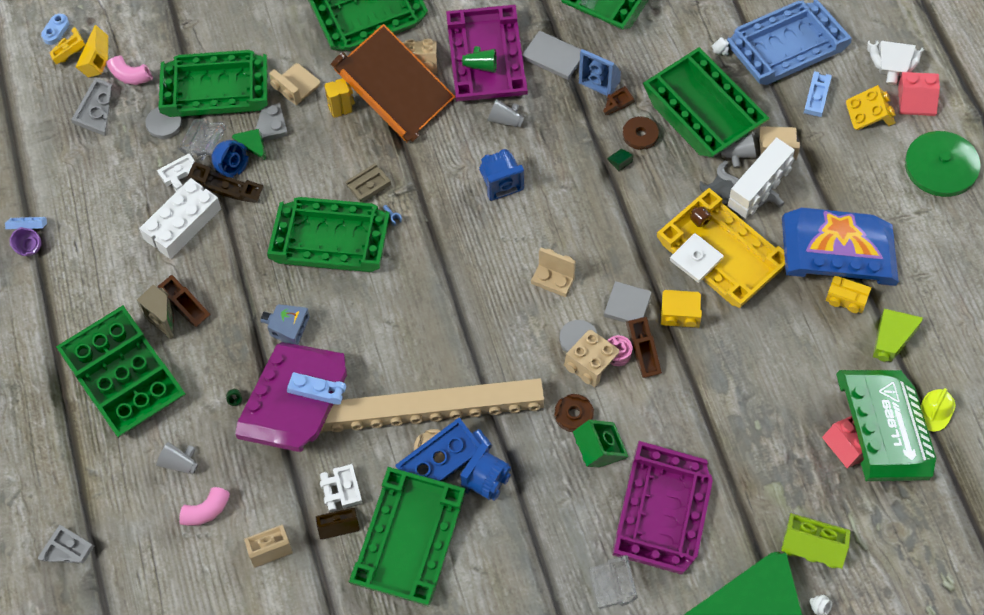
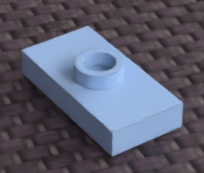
[5,217,47,229]

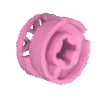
[608,335,632,366]

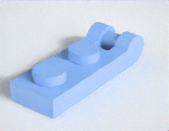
[804,71,832,117]
[287,372,347,405]

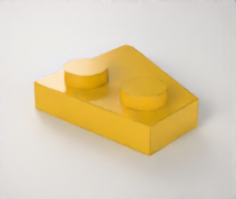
[49,27,85,65]

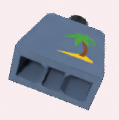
[261,304,310,345]

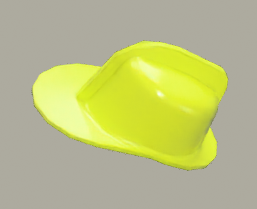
[921,388,956,432]

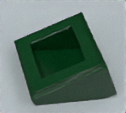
[607,149,633,171]

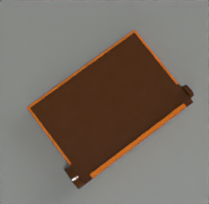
[330,24,455,143]

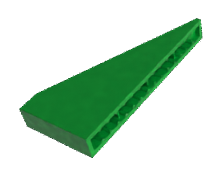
[684,552,802,615]

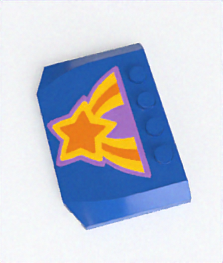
[782,208,899,286]

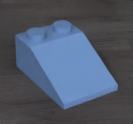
[579,49,621,96]

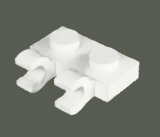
[157,154,195,192]

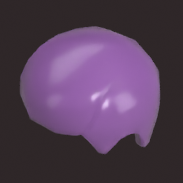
[10,227,41,256]

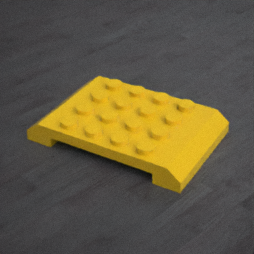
[657,188,785,308]

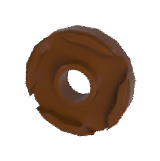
[623,116,659,150]
[555,394,594,432]

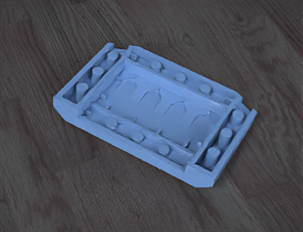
[727,0,852,85]

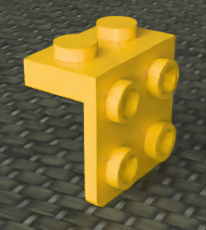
[846,85,896,130]
[661,290,702,328]

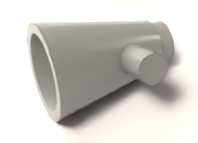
[487,99,524,127]
[721,133,756,168]
[156,442,198,474]

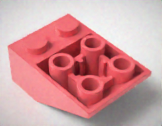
[822,416,864,468]

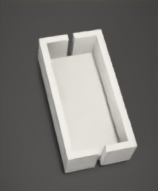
[728,137,795,219]
[139,178,221,259]

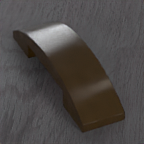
[187,162,264,202]

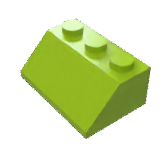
[781,513,850,569]

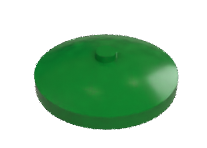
[905,131,981,197]

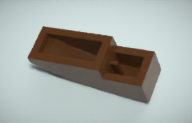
[157,275,211,327]
[625,317,662,378]

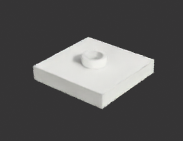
[670,233,724,283]

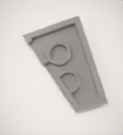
[71,78,112,136]

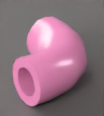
[106,56,153,85]
[179,487,230,526]

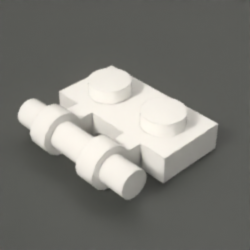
[320,464,362,512]

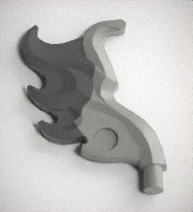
[699,161,784,213]

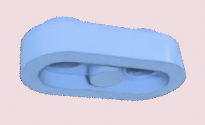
[41,14,69,45]

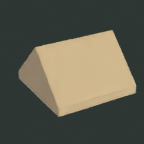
[244,524,293,568]

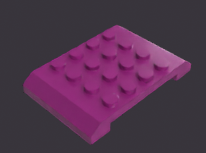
[446,4,528,102]

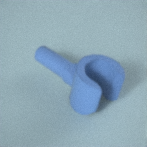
[383,205,402,226]

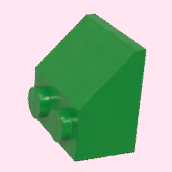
[573,420,629,468]

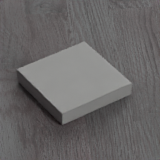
[604,281,652,323]

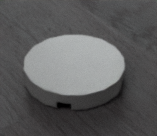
[145,107,182,139]
[559,320,597,352]

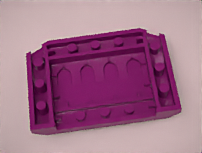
[235,342,347,452]
[612,441,713,575]

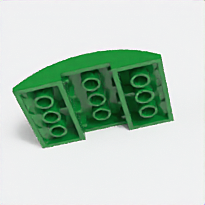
[56,305,186,438]

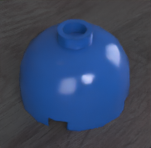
[212,140,248,178]

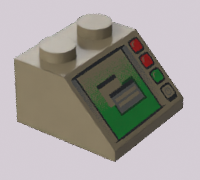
[137,284,174,339]

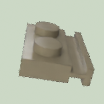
[345,163,391,203]

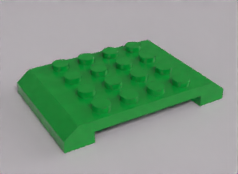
[349,467,466,607]

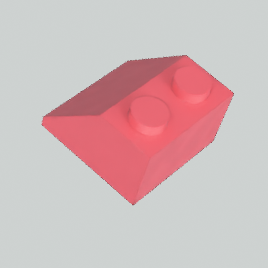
[898,72,940,116]

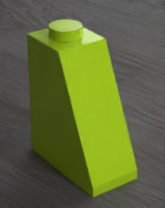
[873,309,923,362]

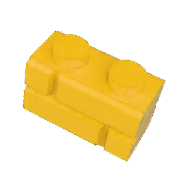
[324,78,355,118]
[825,276,871,313]

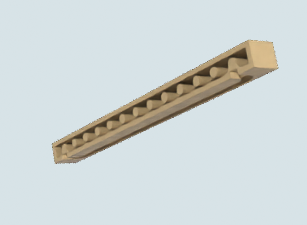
[319,378,544,434]

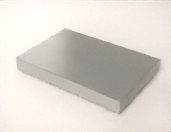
[522,30,581,80]

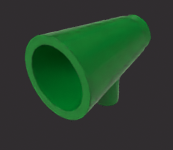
[462,46,497,73]

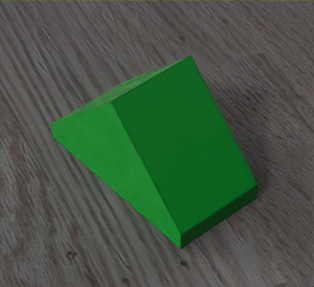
[231,129,267,160]

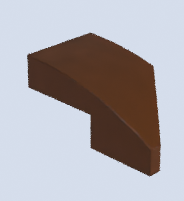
[603,86,635,115]

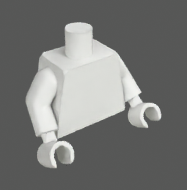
[867,41,924,85]

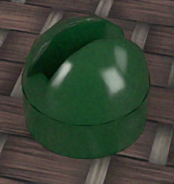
[226,388,242,406]

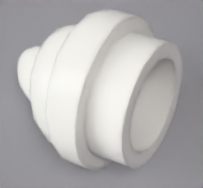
[711,37,729,56]
[810,595,832,615]

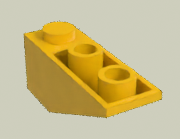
[75,25,108,78]

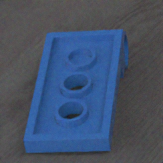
[395,417,492,482]

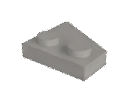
[255,103,288,141]
[37,525,94,563]

